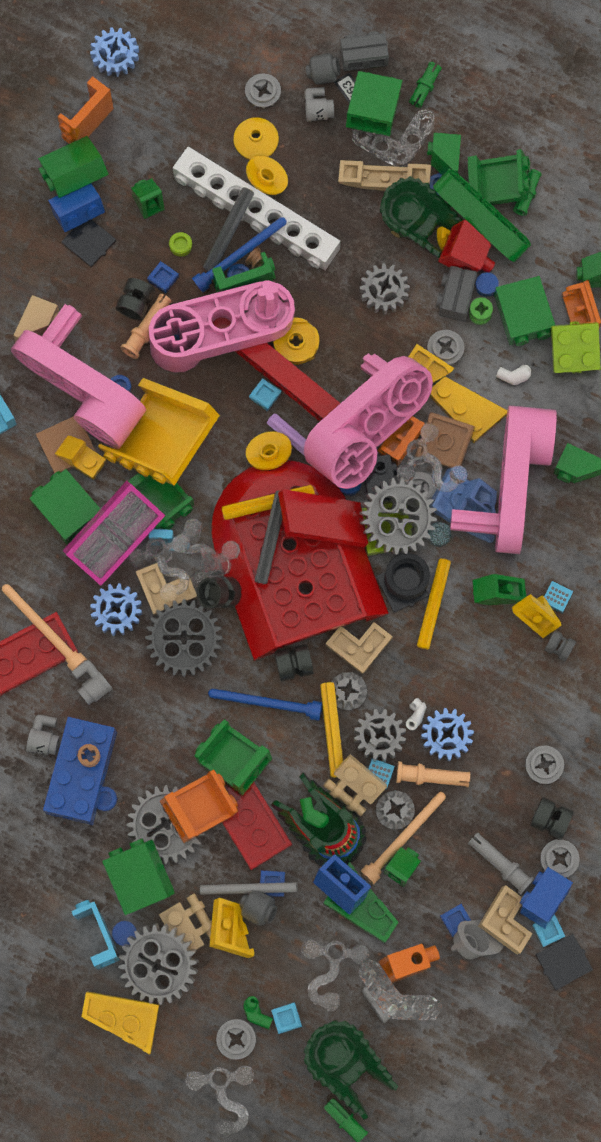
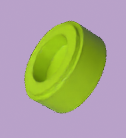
[169,232,192,257]

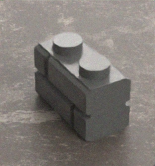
[340,31,389,71]
[436,266,477,322]

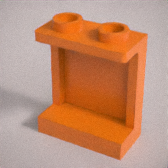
[57,76,114,144]
[160,770,238,843]

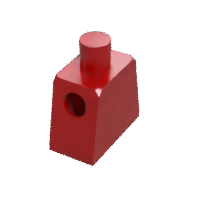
[438,220,495,272]

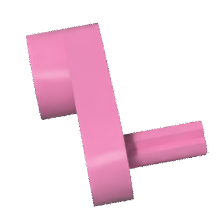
[149,280,295,373]
[11,304,146,449]
[304,353,433,489]
[450,406,556,554]

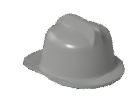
[451,920,503,960]

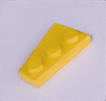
[430,377,507,443]
[82,991,159,1054]

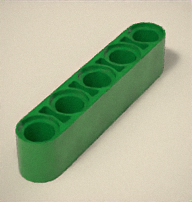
[433,168,531,262]

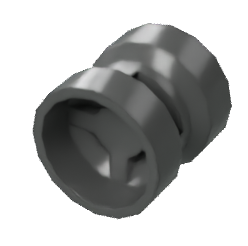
[544,630,577,662]

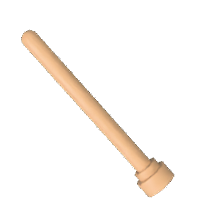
[2,584,87,671]
[360,792,446,885]

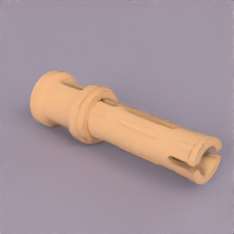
[120,294,172,359]
[396,761,470,787]

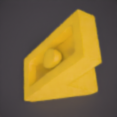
[55,435,107,480]
[512,594,562,638]

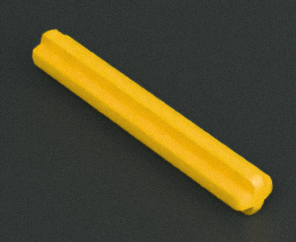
[222,485,315,520]
[417,558,451,650]
[320,682,343,778]

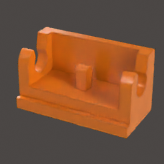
[561,280,601,328]
[377,416,425,467]

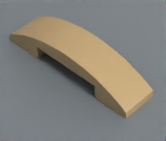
[338,160,431,191]

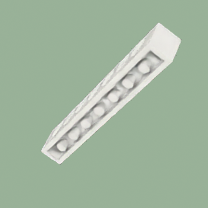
[173,147,340,270]

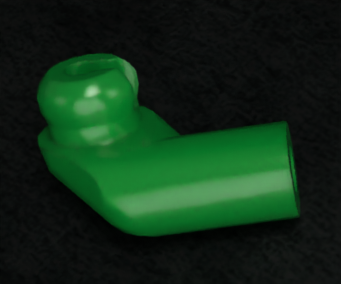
[300,797,329,828]
[243,996,273,1030]

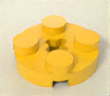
[273,318,319,365]

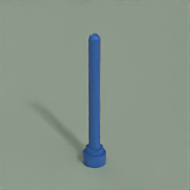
[192,217,287,293]
[208,689,322,721]

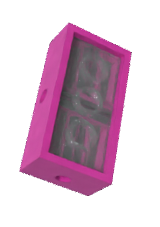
[63,481,165,586]

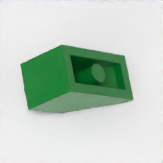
[427,133,461,175]
[131,178,165,219]
[576,252,601,288]
[553,443,601,484]
[472,574,526,605]
[384,847,421,888]

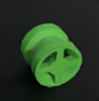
[469,297,493,325]

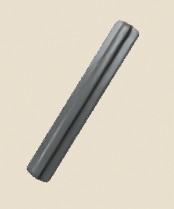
[203,187,254,271]
[255,491,282,584]

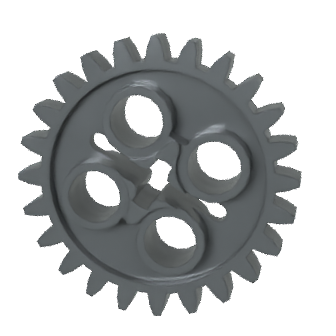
[145,599,223,677]

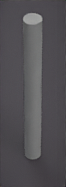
[200,882,298,895]

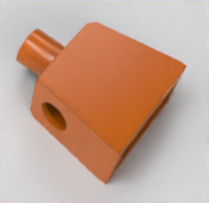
[379,944,440,985]

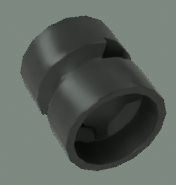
[115,278,155,321]
[197,577,242,609]
[274,644,314,681]
[530,797,574,840]

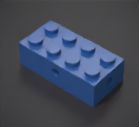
[43,717,117,825]

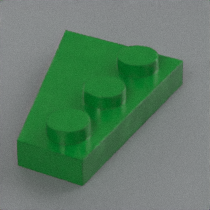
[323,862,398,944]

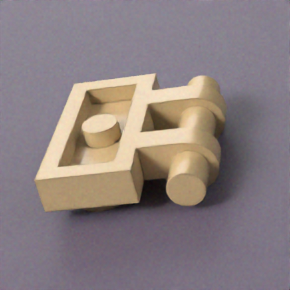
[323,754,387,816]
[159,894,212,950]

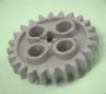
[360,478,437,555]
[127,785,205,865]
[118,923,199,1005]

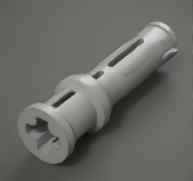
[468,833,535,895]

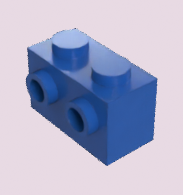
[48,183,105,232]
[313,854,371,915]
[520,867,573,929]

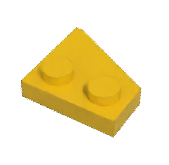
[209,898,255,958]

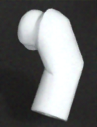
[496,365,531,385]
[406,698,427,730]

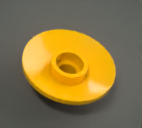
[234,118,279,160]
[246,156,288,195]
[246,432,292,470]

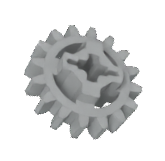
[360,263,410,314]
[354,709,406,762]

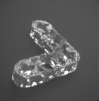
[352,109,435,167]
[358,959,443,1020]

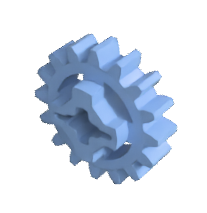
[90,27,139,77]
[90,583,142,636]
[421,708,474,761]

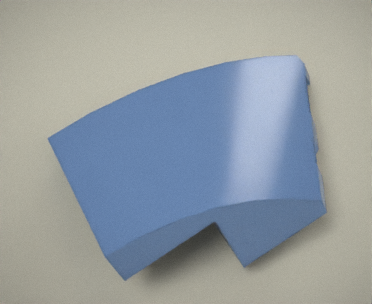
[429,468,497,543]

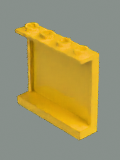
[98,378,220,486]

